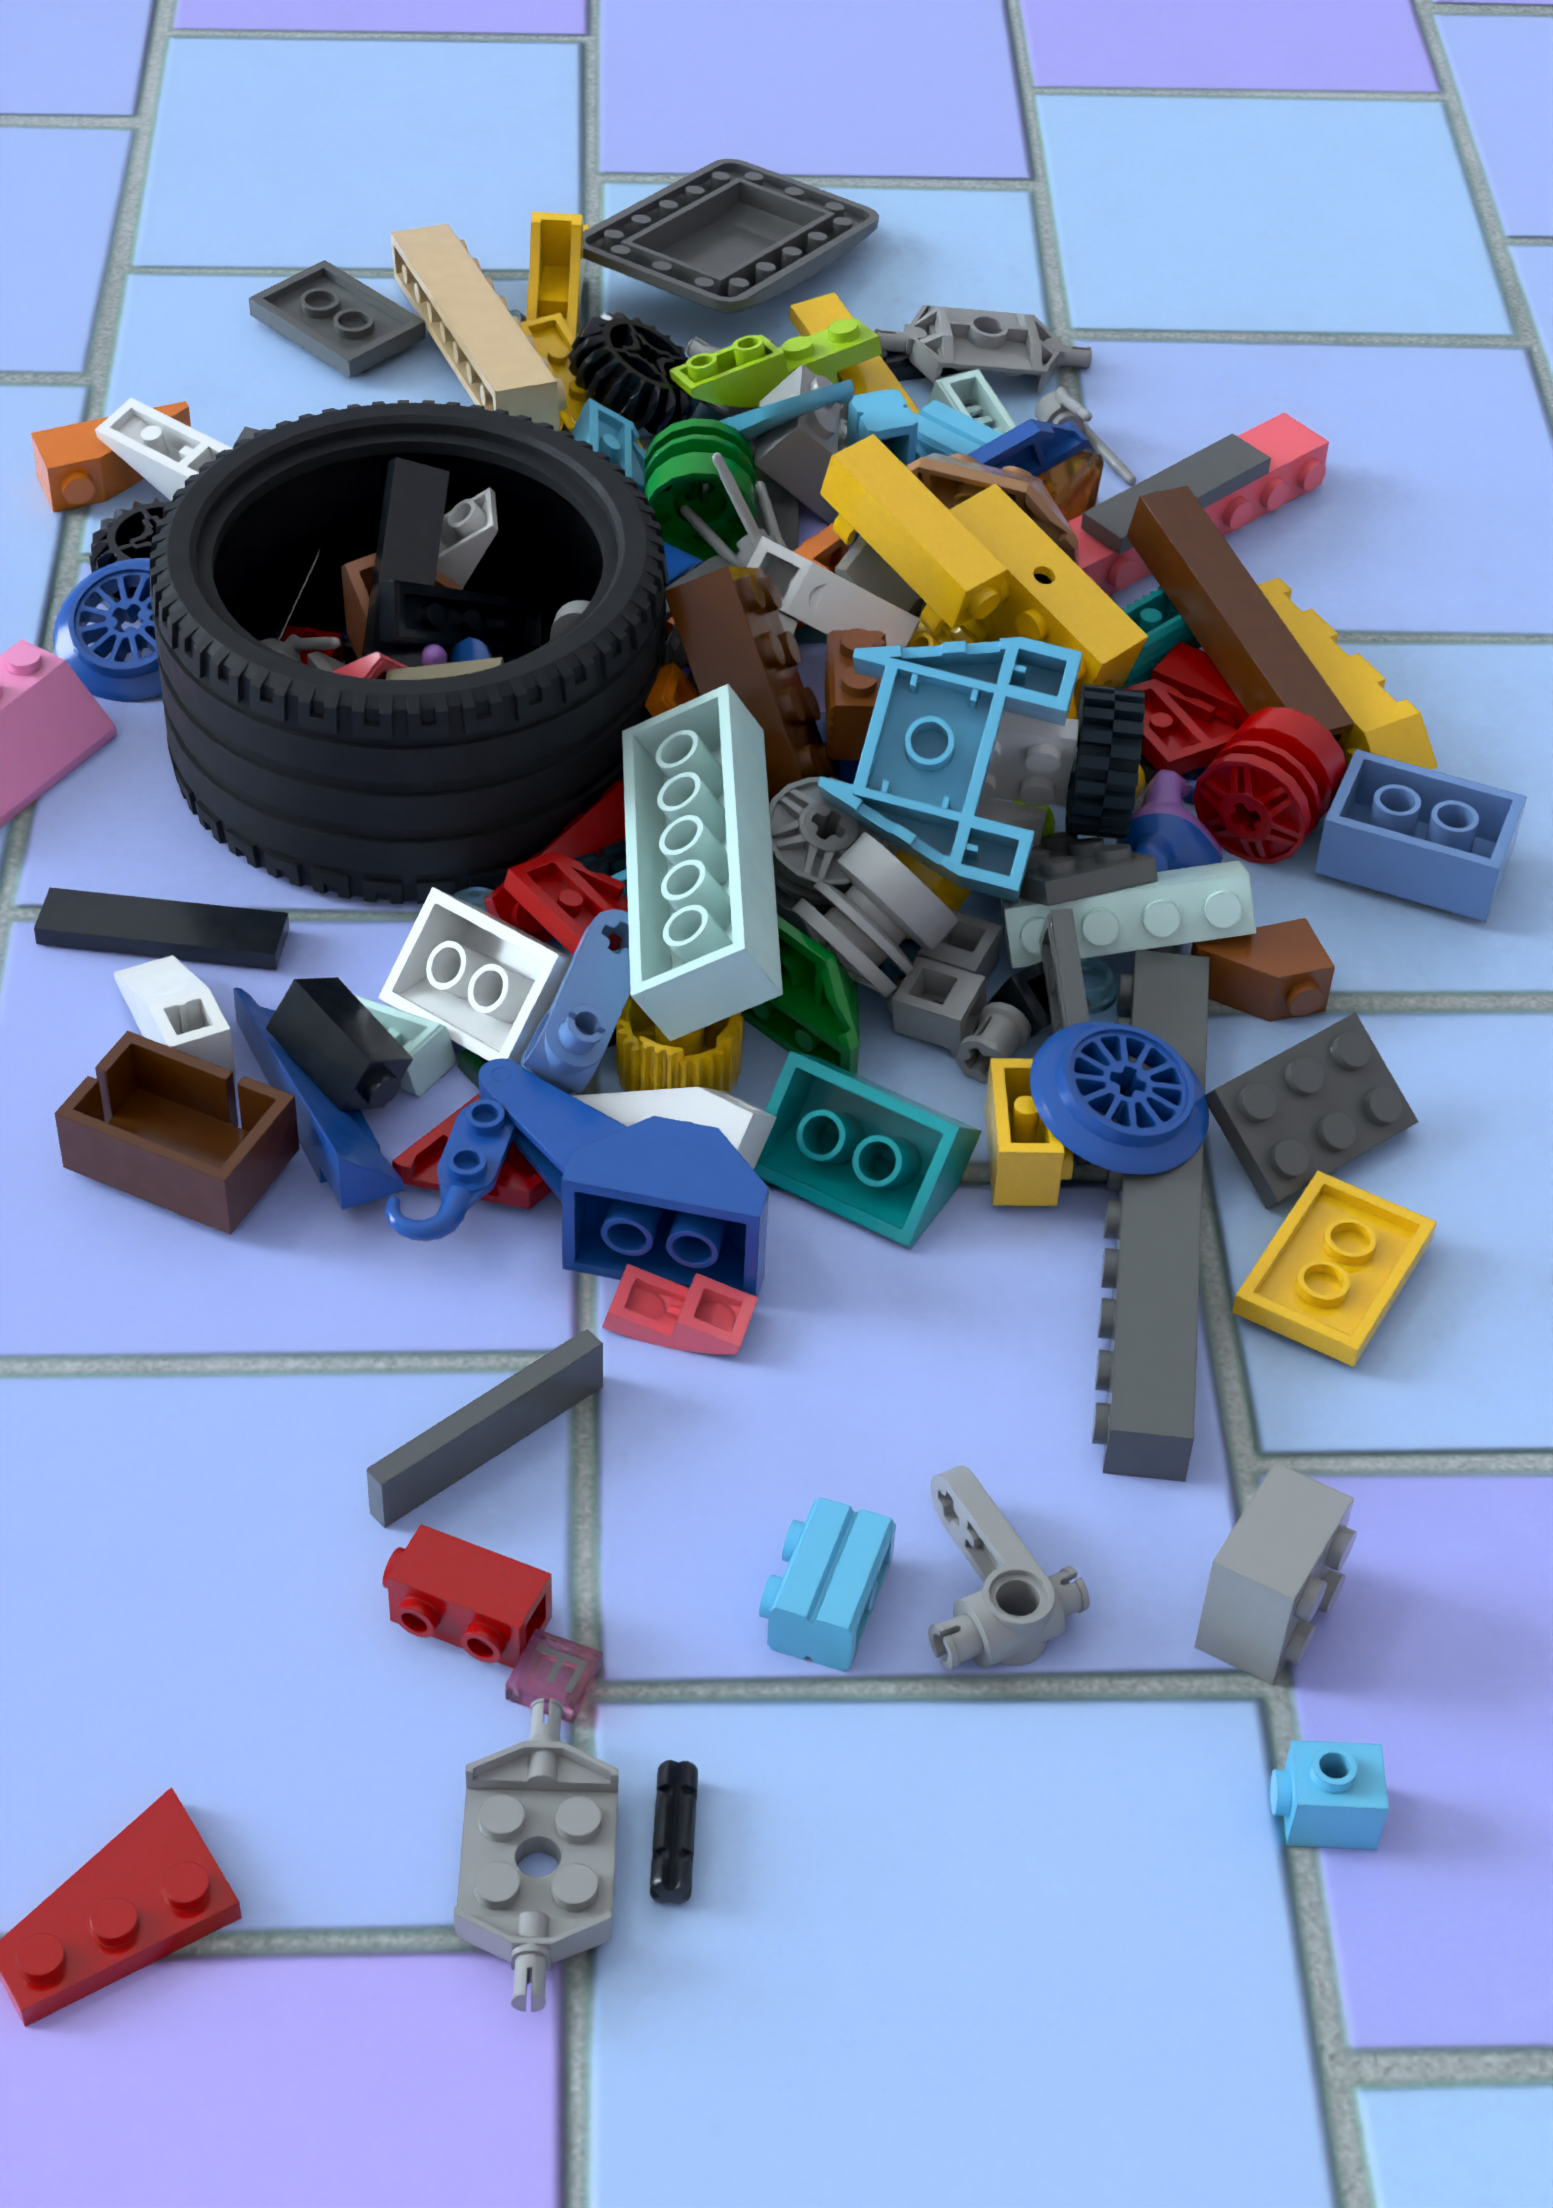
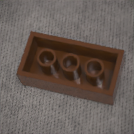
[665,566,840,804]

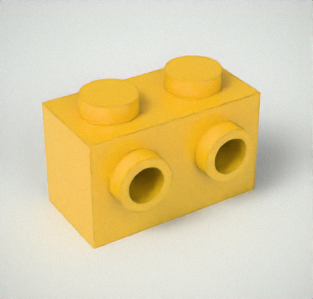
[984,1058,1073,1206]

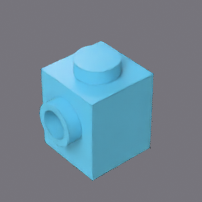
[1270,1740,1389,1850]

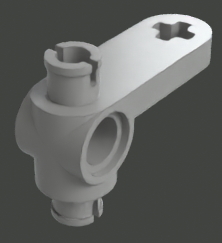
[928,1465,1090,1670]

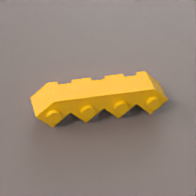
[1258,577,1438,770]

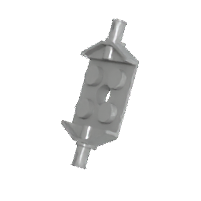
[874,305,1092,393]
[454,1698,619,2012]

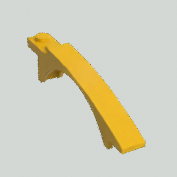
[526,211,589,431]

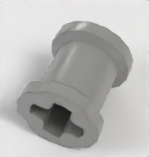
[955,1002,1031,1084]

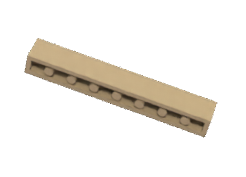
[390,223,566,431]

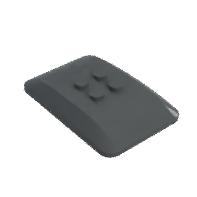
[583,159,879,313]

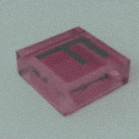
[505,1629,603,1724]

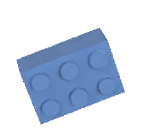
[1314,749,1527,922]

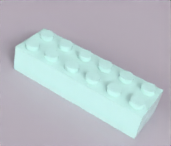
[622,684,783,1041]

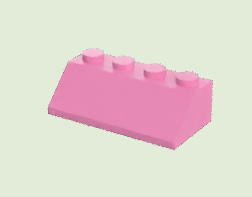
[0,639,117,828]

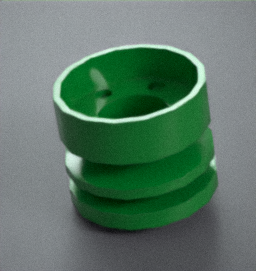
[644,418,756,561]

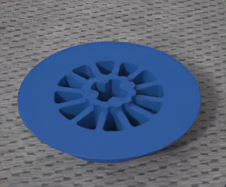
[53,558,162,702]
[1030,1021,1209,1175]

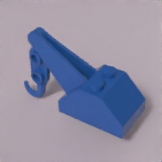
[385,1058,769,1306]

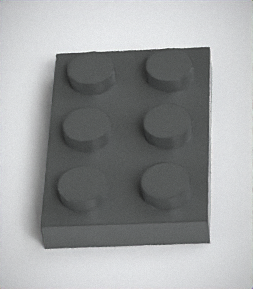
[249,260,426,378]
[1019,831,1158,906]
[1205,1012,1419,1208]

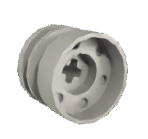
[769,777,890,937]
[792,832,959,999]

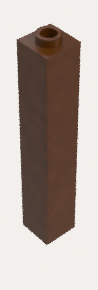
[1126,486,1355,750]

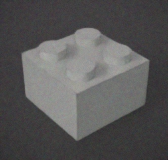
[1195,1462,1357,1685]

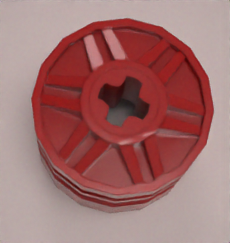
[1193,707,1347,864]

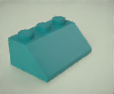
[754,1051,982,1247]

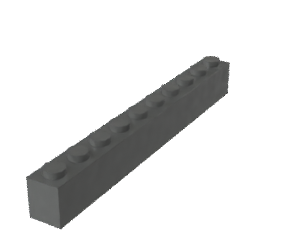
[1092,950,1210,1482]

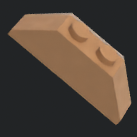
[906,453,1079,566]

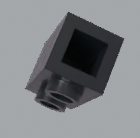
[266,977,413,1111]

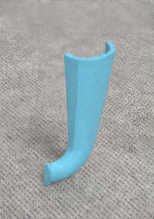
[719,379,855,441]

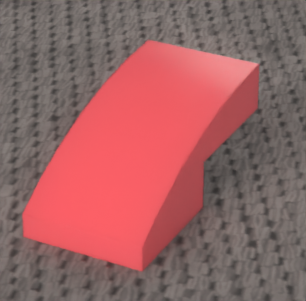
[602,1263,758,1355]

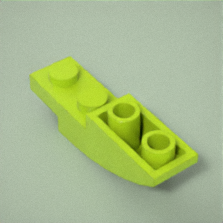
[669,318,882,407]

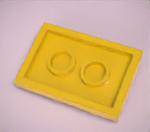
[1232,1171,1437,1367]

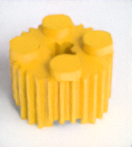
[616,992,743,1092]

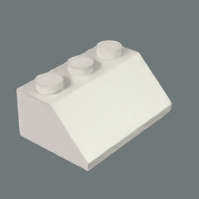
[378,887,572,1065]

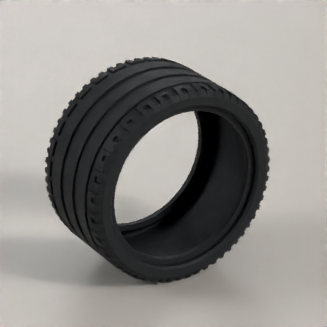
[150,400,667,904]

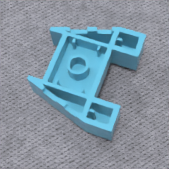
[818,637,1082,902]

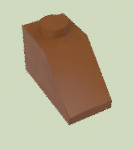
[1190,918,1335,1022]

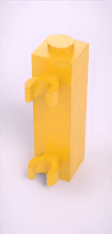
[820,434,1008,636]

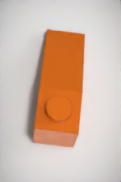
[31,401,191,513]

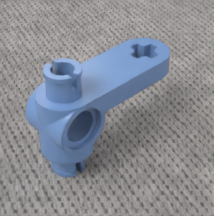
[520,909,631,1095]

